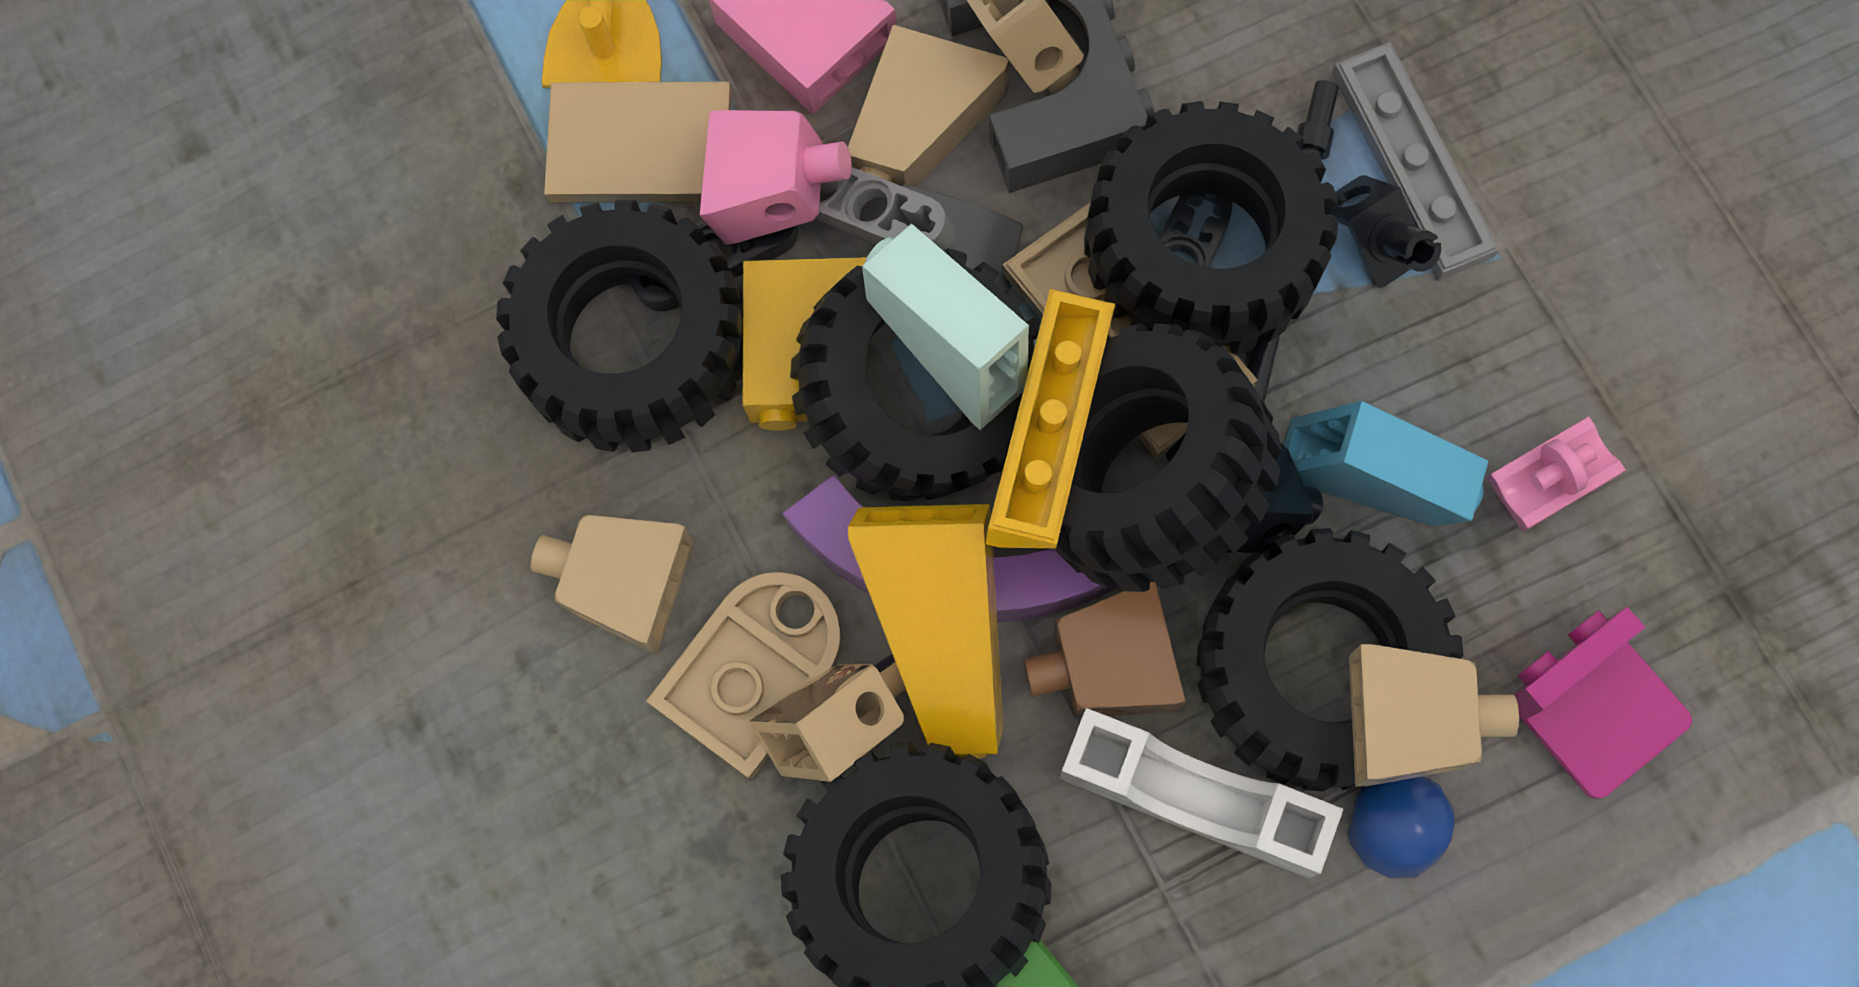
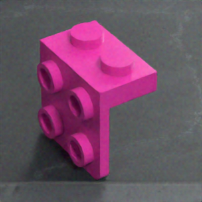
[1513,607,1692,799]

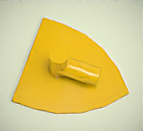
[542,0,662,88]

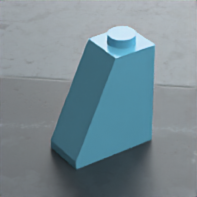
[1284,401,1488,526]

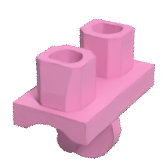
[1487,417,1626,532]

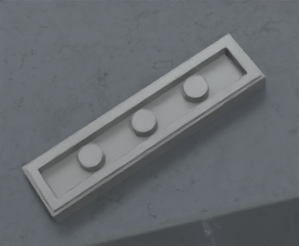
[1332,42,1499,281]

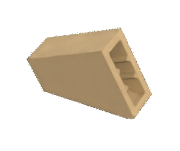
[848,25,1009,187]

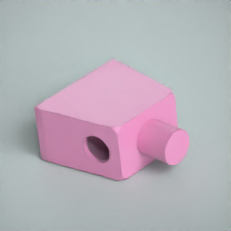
[700,110,852,245]

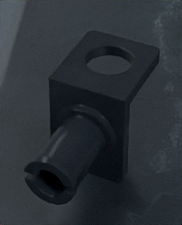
[1332,175,1441,288]

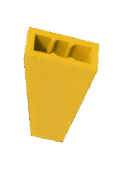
[848,504,1004,759]

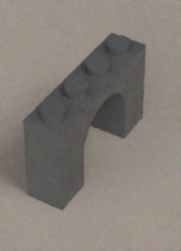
[939,0,1155,193]

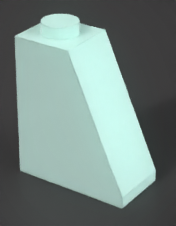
[862,223,1029,430]

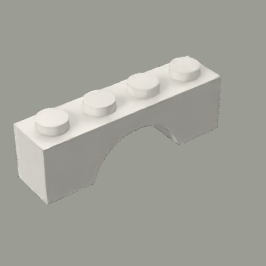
[1060,708,1343,878]

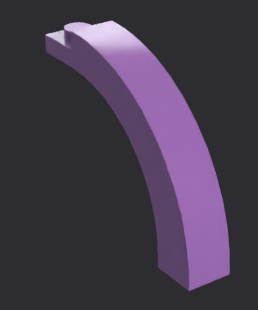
[782,475,1119,622]

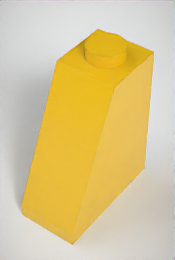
[743,257,867,431]

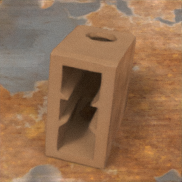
[1023,582,1186,718]

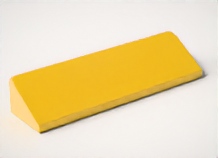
[986,289,1115,549]

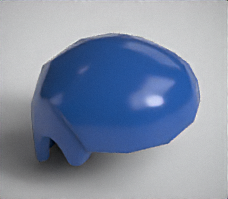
[1348,776,1455,878]

